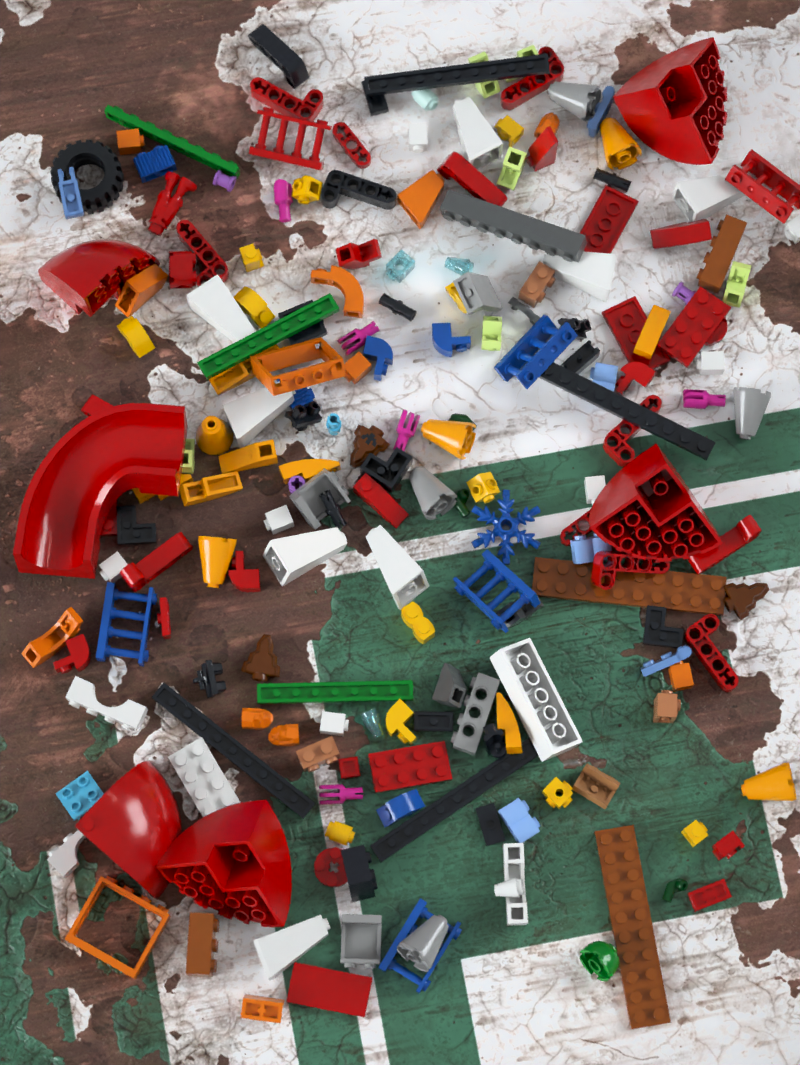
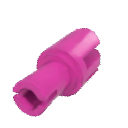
[274,179,293,222]
[337,321,380,356]
[683,389,726,409]
[393,409,420,452]
[319,784,363,805]

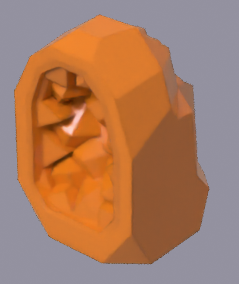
[534,112,560,138]
[242,708,273,730]
[268,724,300,746]

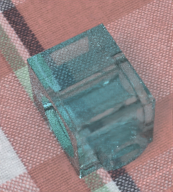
[386,249,415,283]

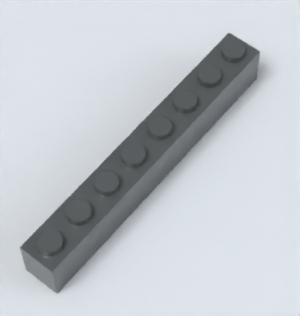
[440,189,587,263]

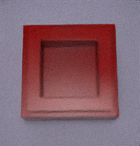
[338,756,360,779]

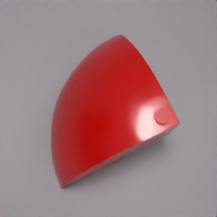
[613,37,727,165]
[38,239,160,317]
[589,443,723,562]
[75,761,182,900]
[156,800,292,927]

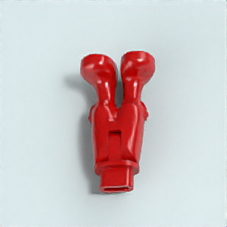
[148,171,197,236]

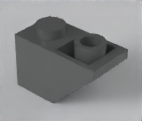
[432,663,467,708]

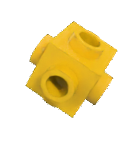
[291,176,323,204]
[466,472,500,503]
[542,777,573,809]

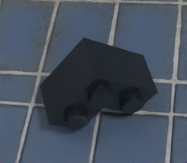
[360,447,413,493]
[341,845,378,902]

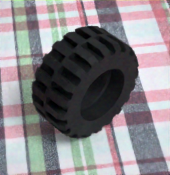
[50,139,124,215]

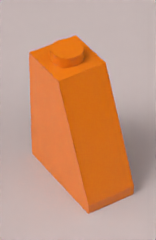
[397,170,445,229]
[115,264,169,318]

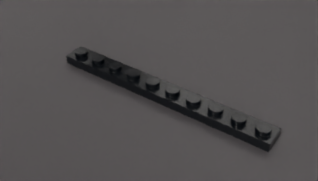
[364,53,550,97]
[539,362,716,461]
[151,682,315,819]
[370,738,539,863]

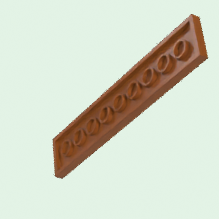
[532,557,727,616]
[594,825,671,1029]

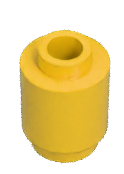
[325,821,356,846]

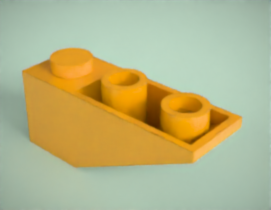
[218,439,278,474]

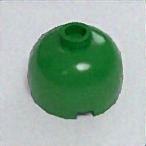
[580,941,619,982]

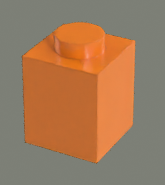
[117,129,145,155]
[344,352,372,384]
[668,661,694,692]

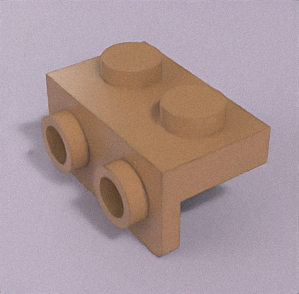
[572,764,620,809]

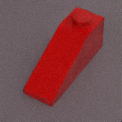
[526,126,558,172]
[353,473,409,529]

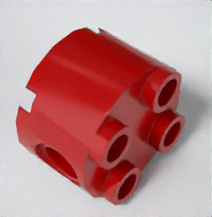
[169,251,196,289]

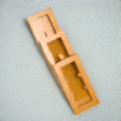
[208,344,279,395]

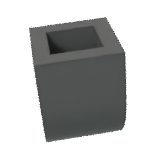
[496,590,544,629]

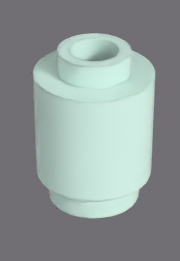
[411,89,439,111]

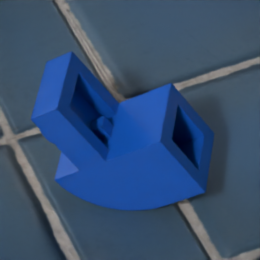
[432,323,471,357]
[363,336,393,381]
[376,789,425,827]

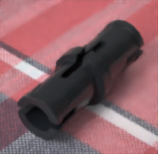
[593,168,632,192]
[379,293,417,321]
[319,490,347,529]

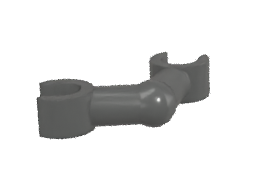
[508,297,541,325]

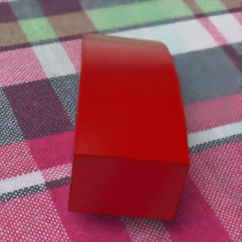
[650,219,712,249]

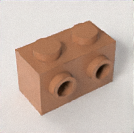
[518,261,556,308]
[653,690,681,723]
[296,736,340,773]

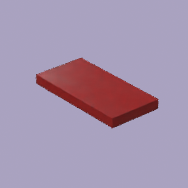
[580,185,639,254]
[602,296,670,370]
[286,962,373,1018]

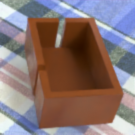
[186,912,220,977]

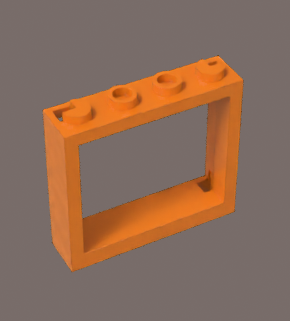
[250,337,346,396]
[65,875,171,980]

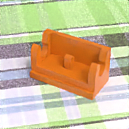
[241,994,284,1023]

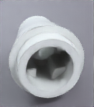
[494,877,524,897]

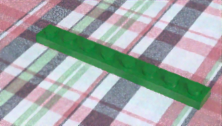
[104,105,240,180]
[197,293,339,380]
[257,680,413,704]

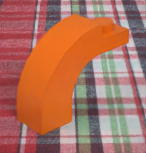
[311,265,364,318]
[21,607,84,668]

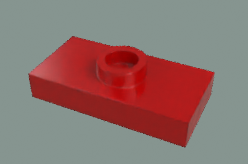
[157,597,171,639]
[687,879,732,912]

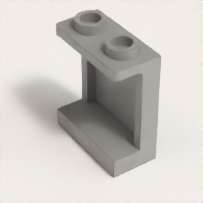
[453,272,503,316]
[289,468,351,530]
[340,914,382,968]

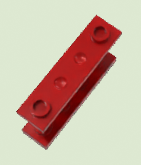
[249,107,332,170]
[725,149,800,224]

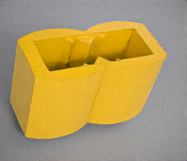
[401,601,435,644]

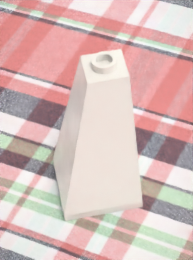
[453,97,503,170]
[672,174,745,222]
[542,251,617,302]
[186,274,256,343]
[222,381,296,448]
[365,525,429,610]
[262,527,347,587]
[253,915,331,981]

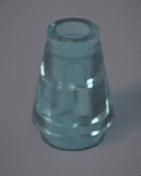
[445,257,474,276]
[361,708,385,738]

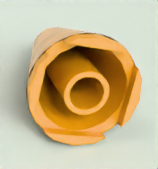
[600,117,642,170]
[195,416,233,455]
[421,419,476,460]
[198,536,237,588]
[741,762,797,801]

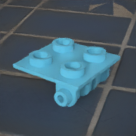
[55,771,104,821]

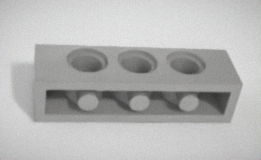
[450,672,500,756]

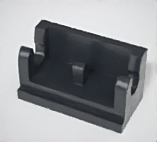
[560,340,601,375]

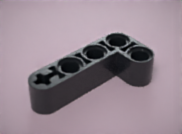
[248,24,310,89]
[321,170,396,210]

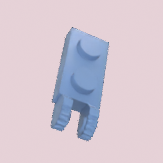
[587,85,615,138]
[57,167,84,219]
[640,645,692,676]

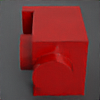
[712,830,745,861]

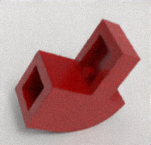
[335,239,382,269]
[615,362,657,395]
[228,551,261,592]
[53,634,91,674]

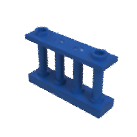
[494,315,578,389]
[453,549,540,633]
[96,582,157,667]
[378,898,462,993]

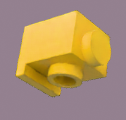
[494,115,524,147]
[239,244,264,272]
[681,820,709,847]

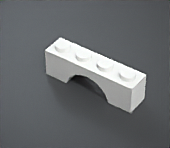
[66,676,148,732]
[47,830,86,879]
[503,843,528,926]

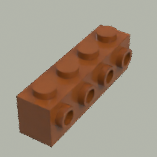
[696,214,747,294]

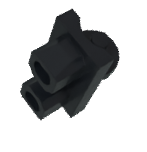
[557,318,591,340]
[284,401,322,431]
[193,660,226,699]
[483,723,507,758]

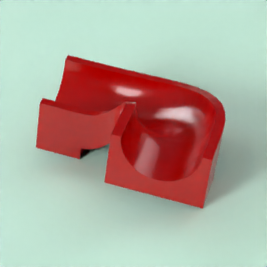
[13,403,188,579]

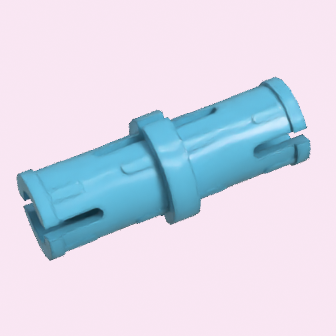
[326,413,341,435]

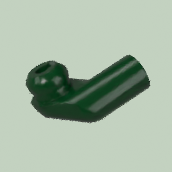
[448,413,477,431]
[454,489,470,518]
[662,878,688,903]

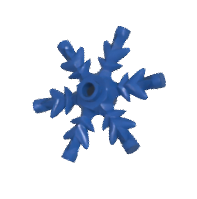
[471,490,541,565]

